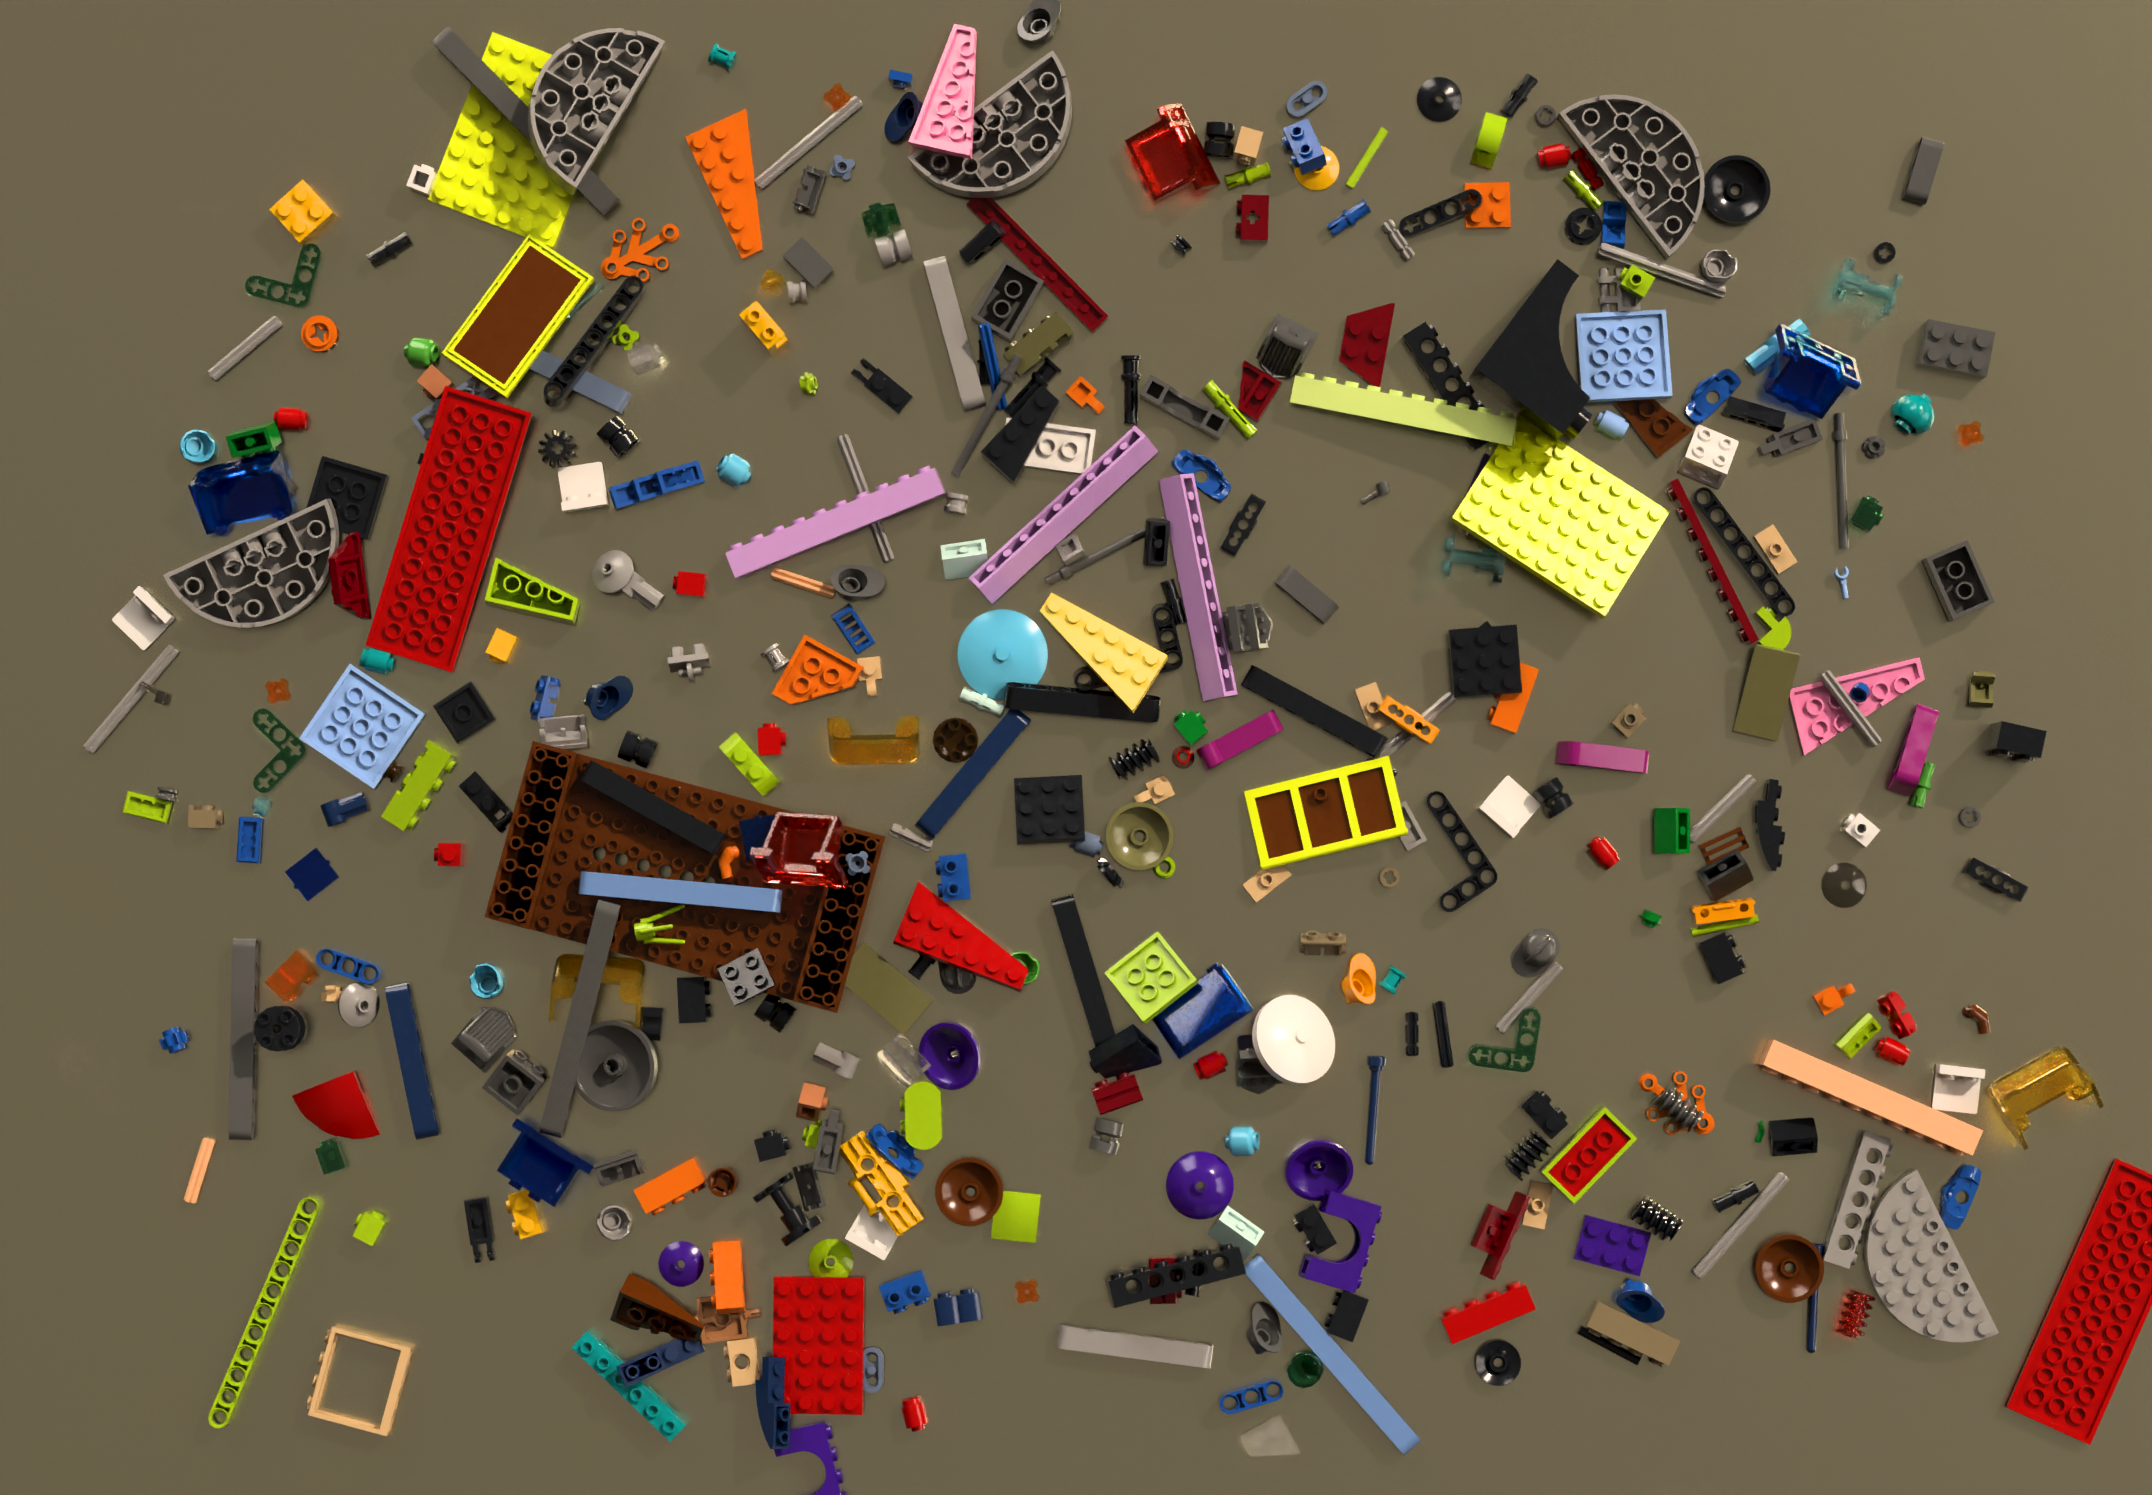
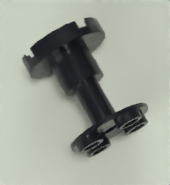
[254,1006,307,1051]
[753,1173,823,1246]

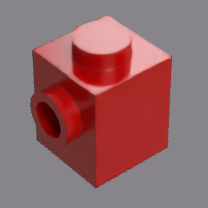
[758,723,786,756]
[434,843,464,867]

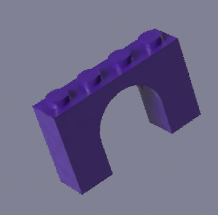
[1299,1189,1382,1293]
[774,1421,846,1495]

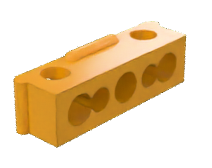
[1378,695,1440,744]
[1690,897,1755,925]

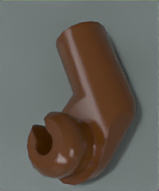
[1964,1005,1991,1034]

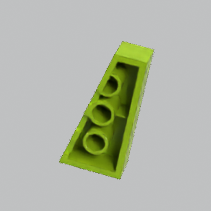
[485,557,580,626]
[381,740,456,832]

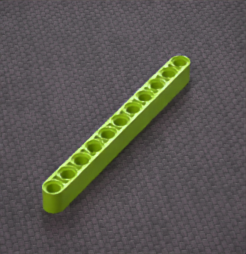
[208,1197,321,1428]

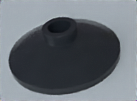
[1417,77,1462,122]
[1476,1340,1521,1386]

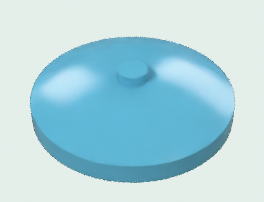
[957,609,1048,700]

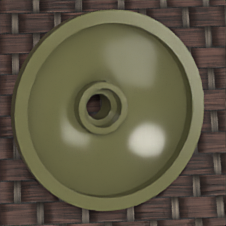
[1106,802,1174,870]

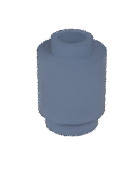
[1069,831,1104,858]

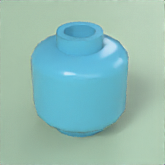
[716,453,751,487]
[1225,1126,1260,1156]

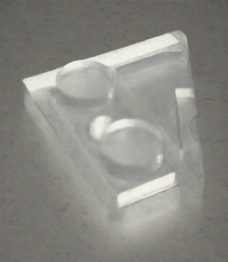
[1240,1414,1301,1457]

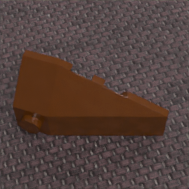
[610,1273,704,1342]

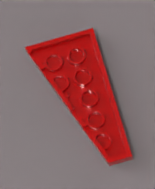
[893,881,1029,992]

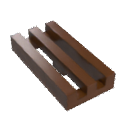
[1699,827,1749,866]

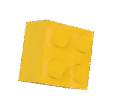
[269,179,336,246]

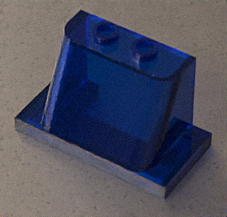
[1764,323,1861,419]
[497,1118,595,1208]

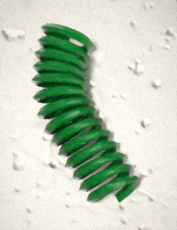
[1755,1120,1765,1143]

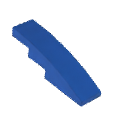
[608,460,705,510]

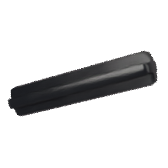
[1433,1001,1454,1068]

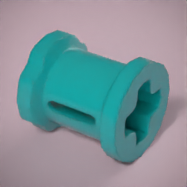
[708,43,737,70]
[1378,965,1407,995]

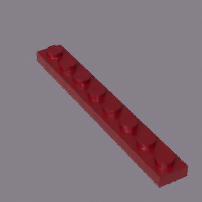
[966,198,1109,333]
[1667,478,1759,645]

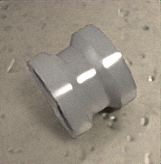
[787,280,807,304]
[944,493,968,514]

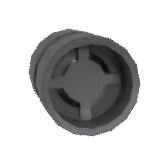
[1089,1117,1125,1155]

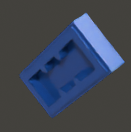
[236,817,263,863]

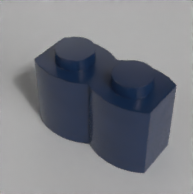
[934,1288,983,1326]

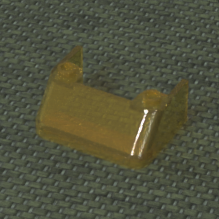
[549,954,646,1027]
[1989,1047,2103,1150]

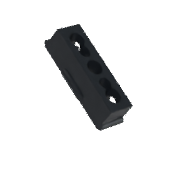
[1721,396,1786,432]
[1220,493,1266,556]
[1965,858,2029,902]

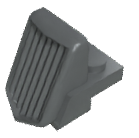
[1256,313,1318,379]
[1221,603,1274,652]
[451,1007,517,1073]
[1236,1035,1282,1094]

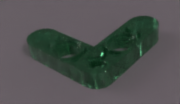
[245,244,322,308]
[253,709,307,793]
[1468,1006,1541,1072]

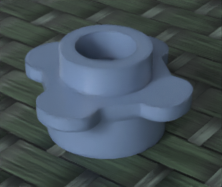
[829,155,855,180]
[845,851,870,876]

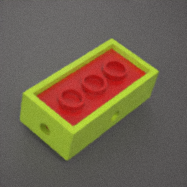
[1540,1106,1637,1204]

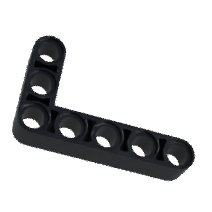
[1073,603,1183,691]
[1425,791,1497,912]

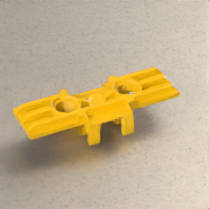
[839,1131,924,1237]

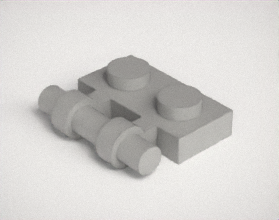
[1598,266,1641,312]

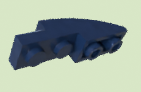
[616,1338,705,1387]
[756,1357,791,1449]

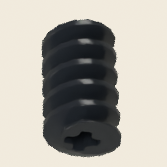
[1108,738,1160,780]
[1504,1131,1553,1181]
[1631,1197,1683,1241]

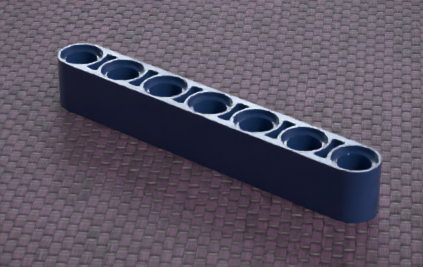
[914,709,1031,840]
[385,982,439,1140]

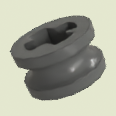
[1535,105,1556,127]
[155,787,178,802]
[1960,807,1981,828]

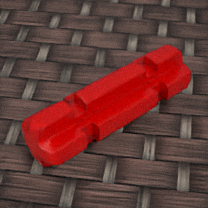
[1571,148,1604,190]

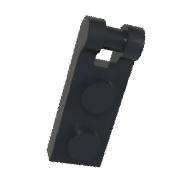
[459,771,513,833]

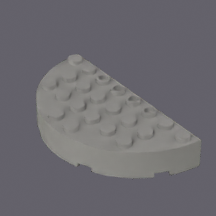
[528,28,665,196]
[908,50,1072,198]
[1557,94,1705,259]
[163,499,339,628]
[1864,1169,1999,1342]

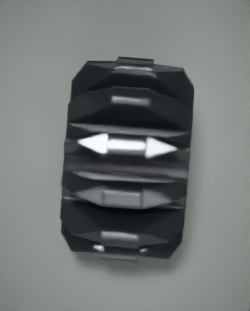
[538,429,577,468]

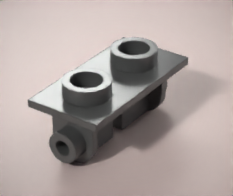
[793,165,826,214]

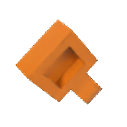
[1065,376,1105,414]
[1813,983,1855,1016]

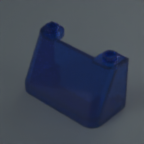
[188,451,293,535]
[1152,963,1254,1060]

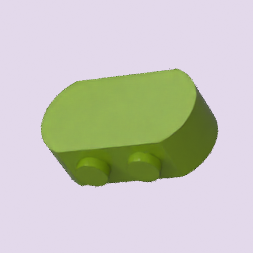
[719,732,780,797]
[900,1081,942,1150]

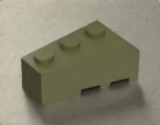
[1003,311,1074,378]

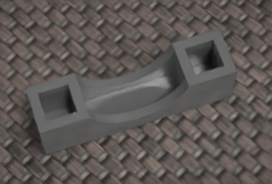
[1140,375,1230,440]

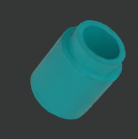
[359,648,395,675]

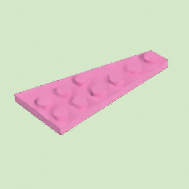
[908,24,977,159]
[1789,657,1925,756]

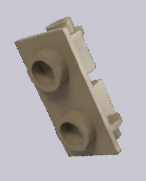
[1300,931,1346,956]

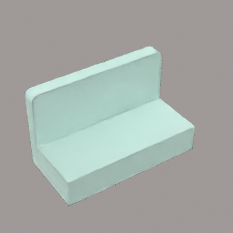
[940,539,988,580]
[1208,1206,1264,1260]

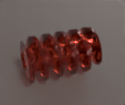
[1835,1290,1875,1340]

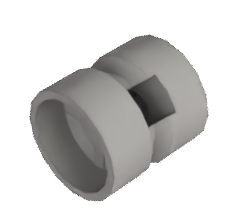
[874,229,913,267]

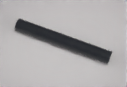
[1577,1326,1641,1365]

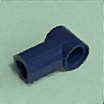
[320,792,369,827]

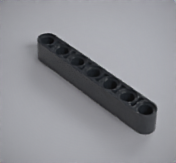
[544,276,643,407]
[1691,487,1795,618]
[1241,665,1389,758]
[1004,682,1161,722]
[580,760,728,856]
[1051,894,1115,1047]

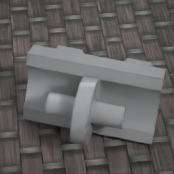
[668,643,711,682]

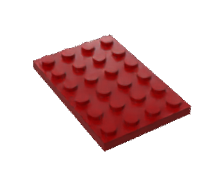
[773,1276,865,1415]

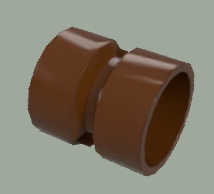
[707,1167,739,1197]

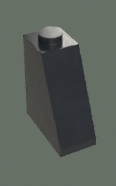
[1089,1024,1162,1079]

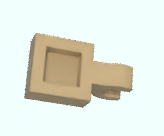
[857,656,882,697]
[1133,774,1175,805]
[321,985,342,1003]

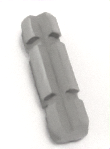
[1382,219,1415,261]
[889,823,933,852]

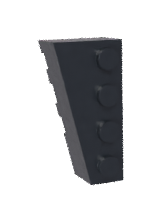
[981,386,1059,484]

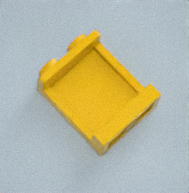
[739,301,788,355]

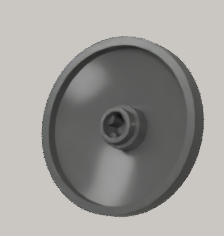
[575,1020,658,1111]

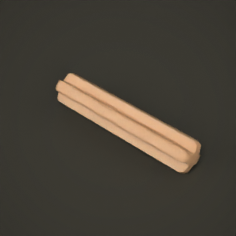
[770,567,836,598]
[184,1138,215,1204]

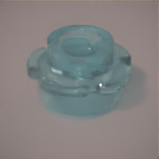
[252,795,272,817]

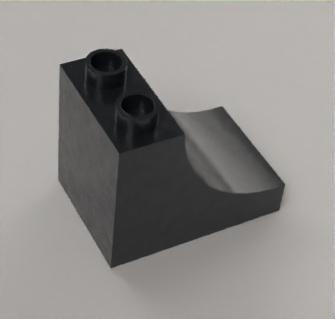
[1469,259,1593,441]

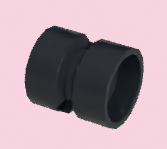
[1204,122,1236,158]
[597,415,639,458]
[617,731,658,769]
[1532,777,1574,819]
[754,994,797,1033]

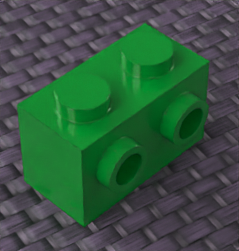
[225,421,282,459]
[1173,710,1208,747]
[1654,808,1690,854]

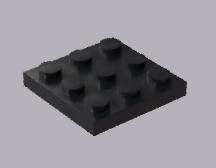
[306,456,388,540]
[1448,624,1522,698]
[1014,775,1085,845]

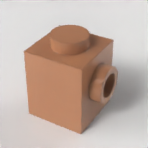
[417,364,454,400]
[796,1083,828,1122]

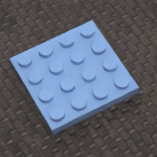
[1575,309,1673,402]
[299,664,426,789]

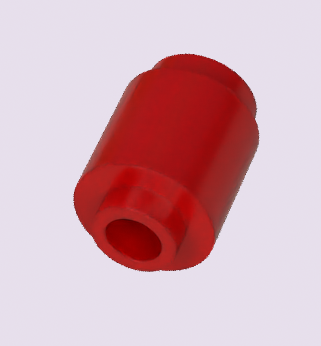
[1538,142,1572,169]
[274,407,307,431]
[1587,836,1620,870]
[1875,1036,1911,1066]
[1193,1051,1228,1080]
[901,1397,928,1432]

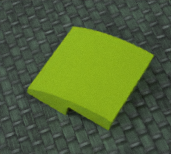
[991,1191,1041,1243]

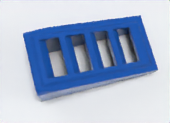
[830,603,875,655]

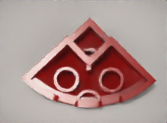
[292,1071,380,1139]

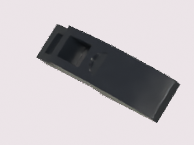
[1754,779,1785,872]

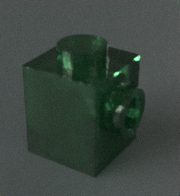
[1848,496,1884,533]
[315,1139,348,1175]

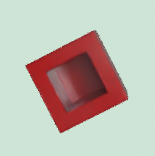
[673,571,707,598]

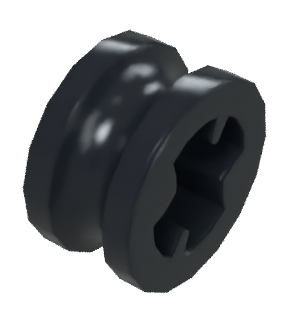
[1170,234,1192,256]
[1875,242,1896,263]

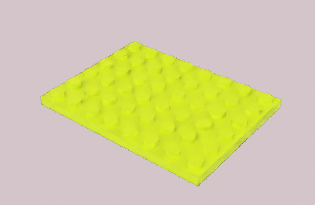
[427,32,576,248]
[1450,414,1670,619]

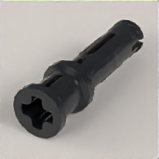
[1121,355,1141,424]
[1004,357,1062,418]

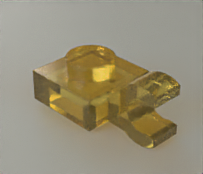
[760,268,785,292]

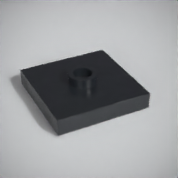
[433,681,496,744]

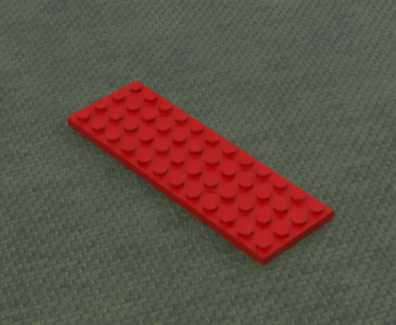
[366,386,532,672]
[2006,1158,2152,1445]

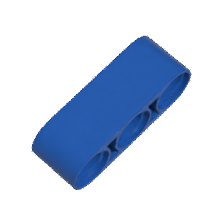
[316,949,382,984]
[1219,1379,1283,1414]

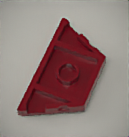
[1339,303,1395,387]
[328,532,370,619]

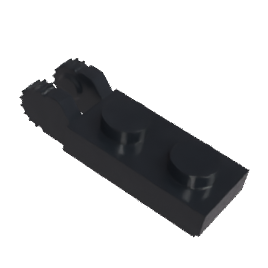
[851,358,913,414]
[464,1197,495,1263]

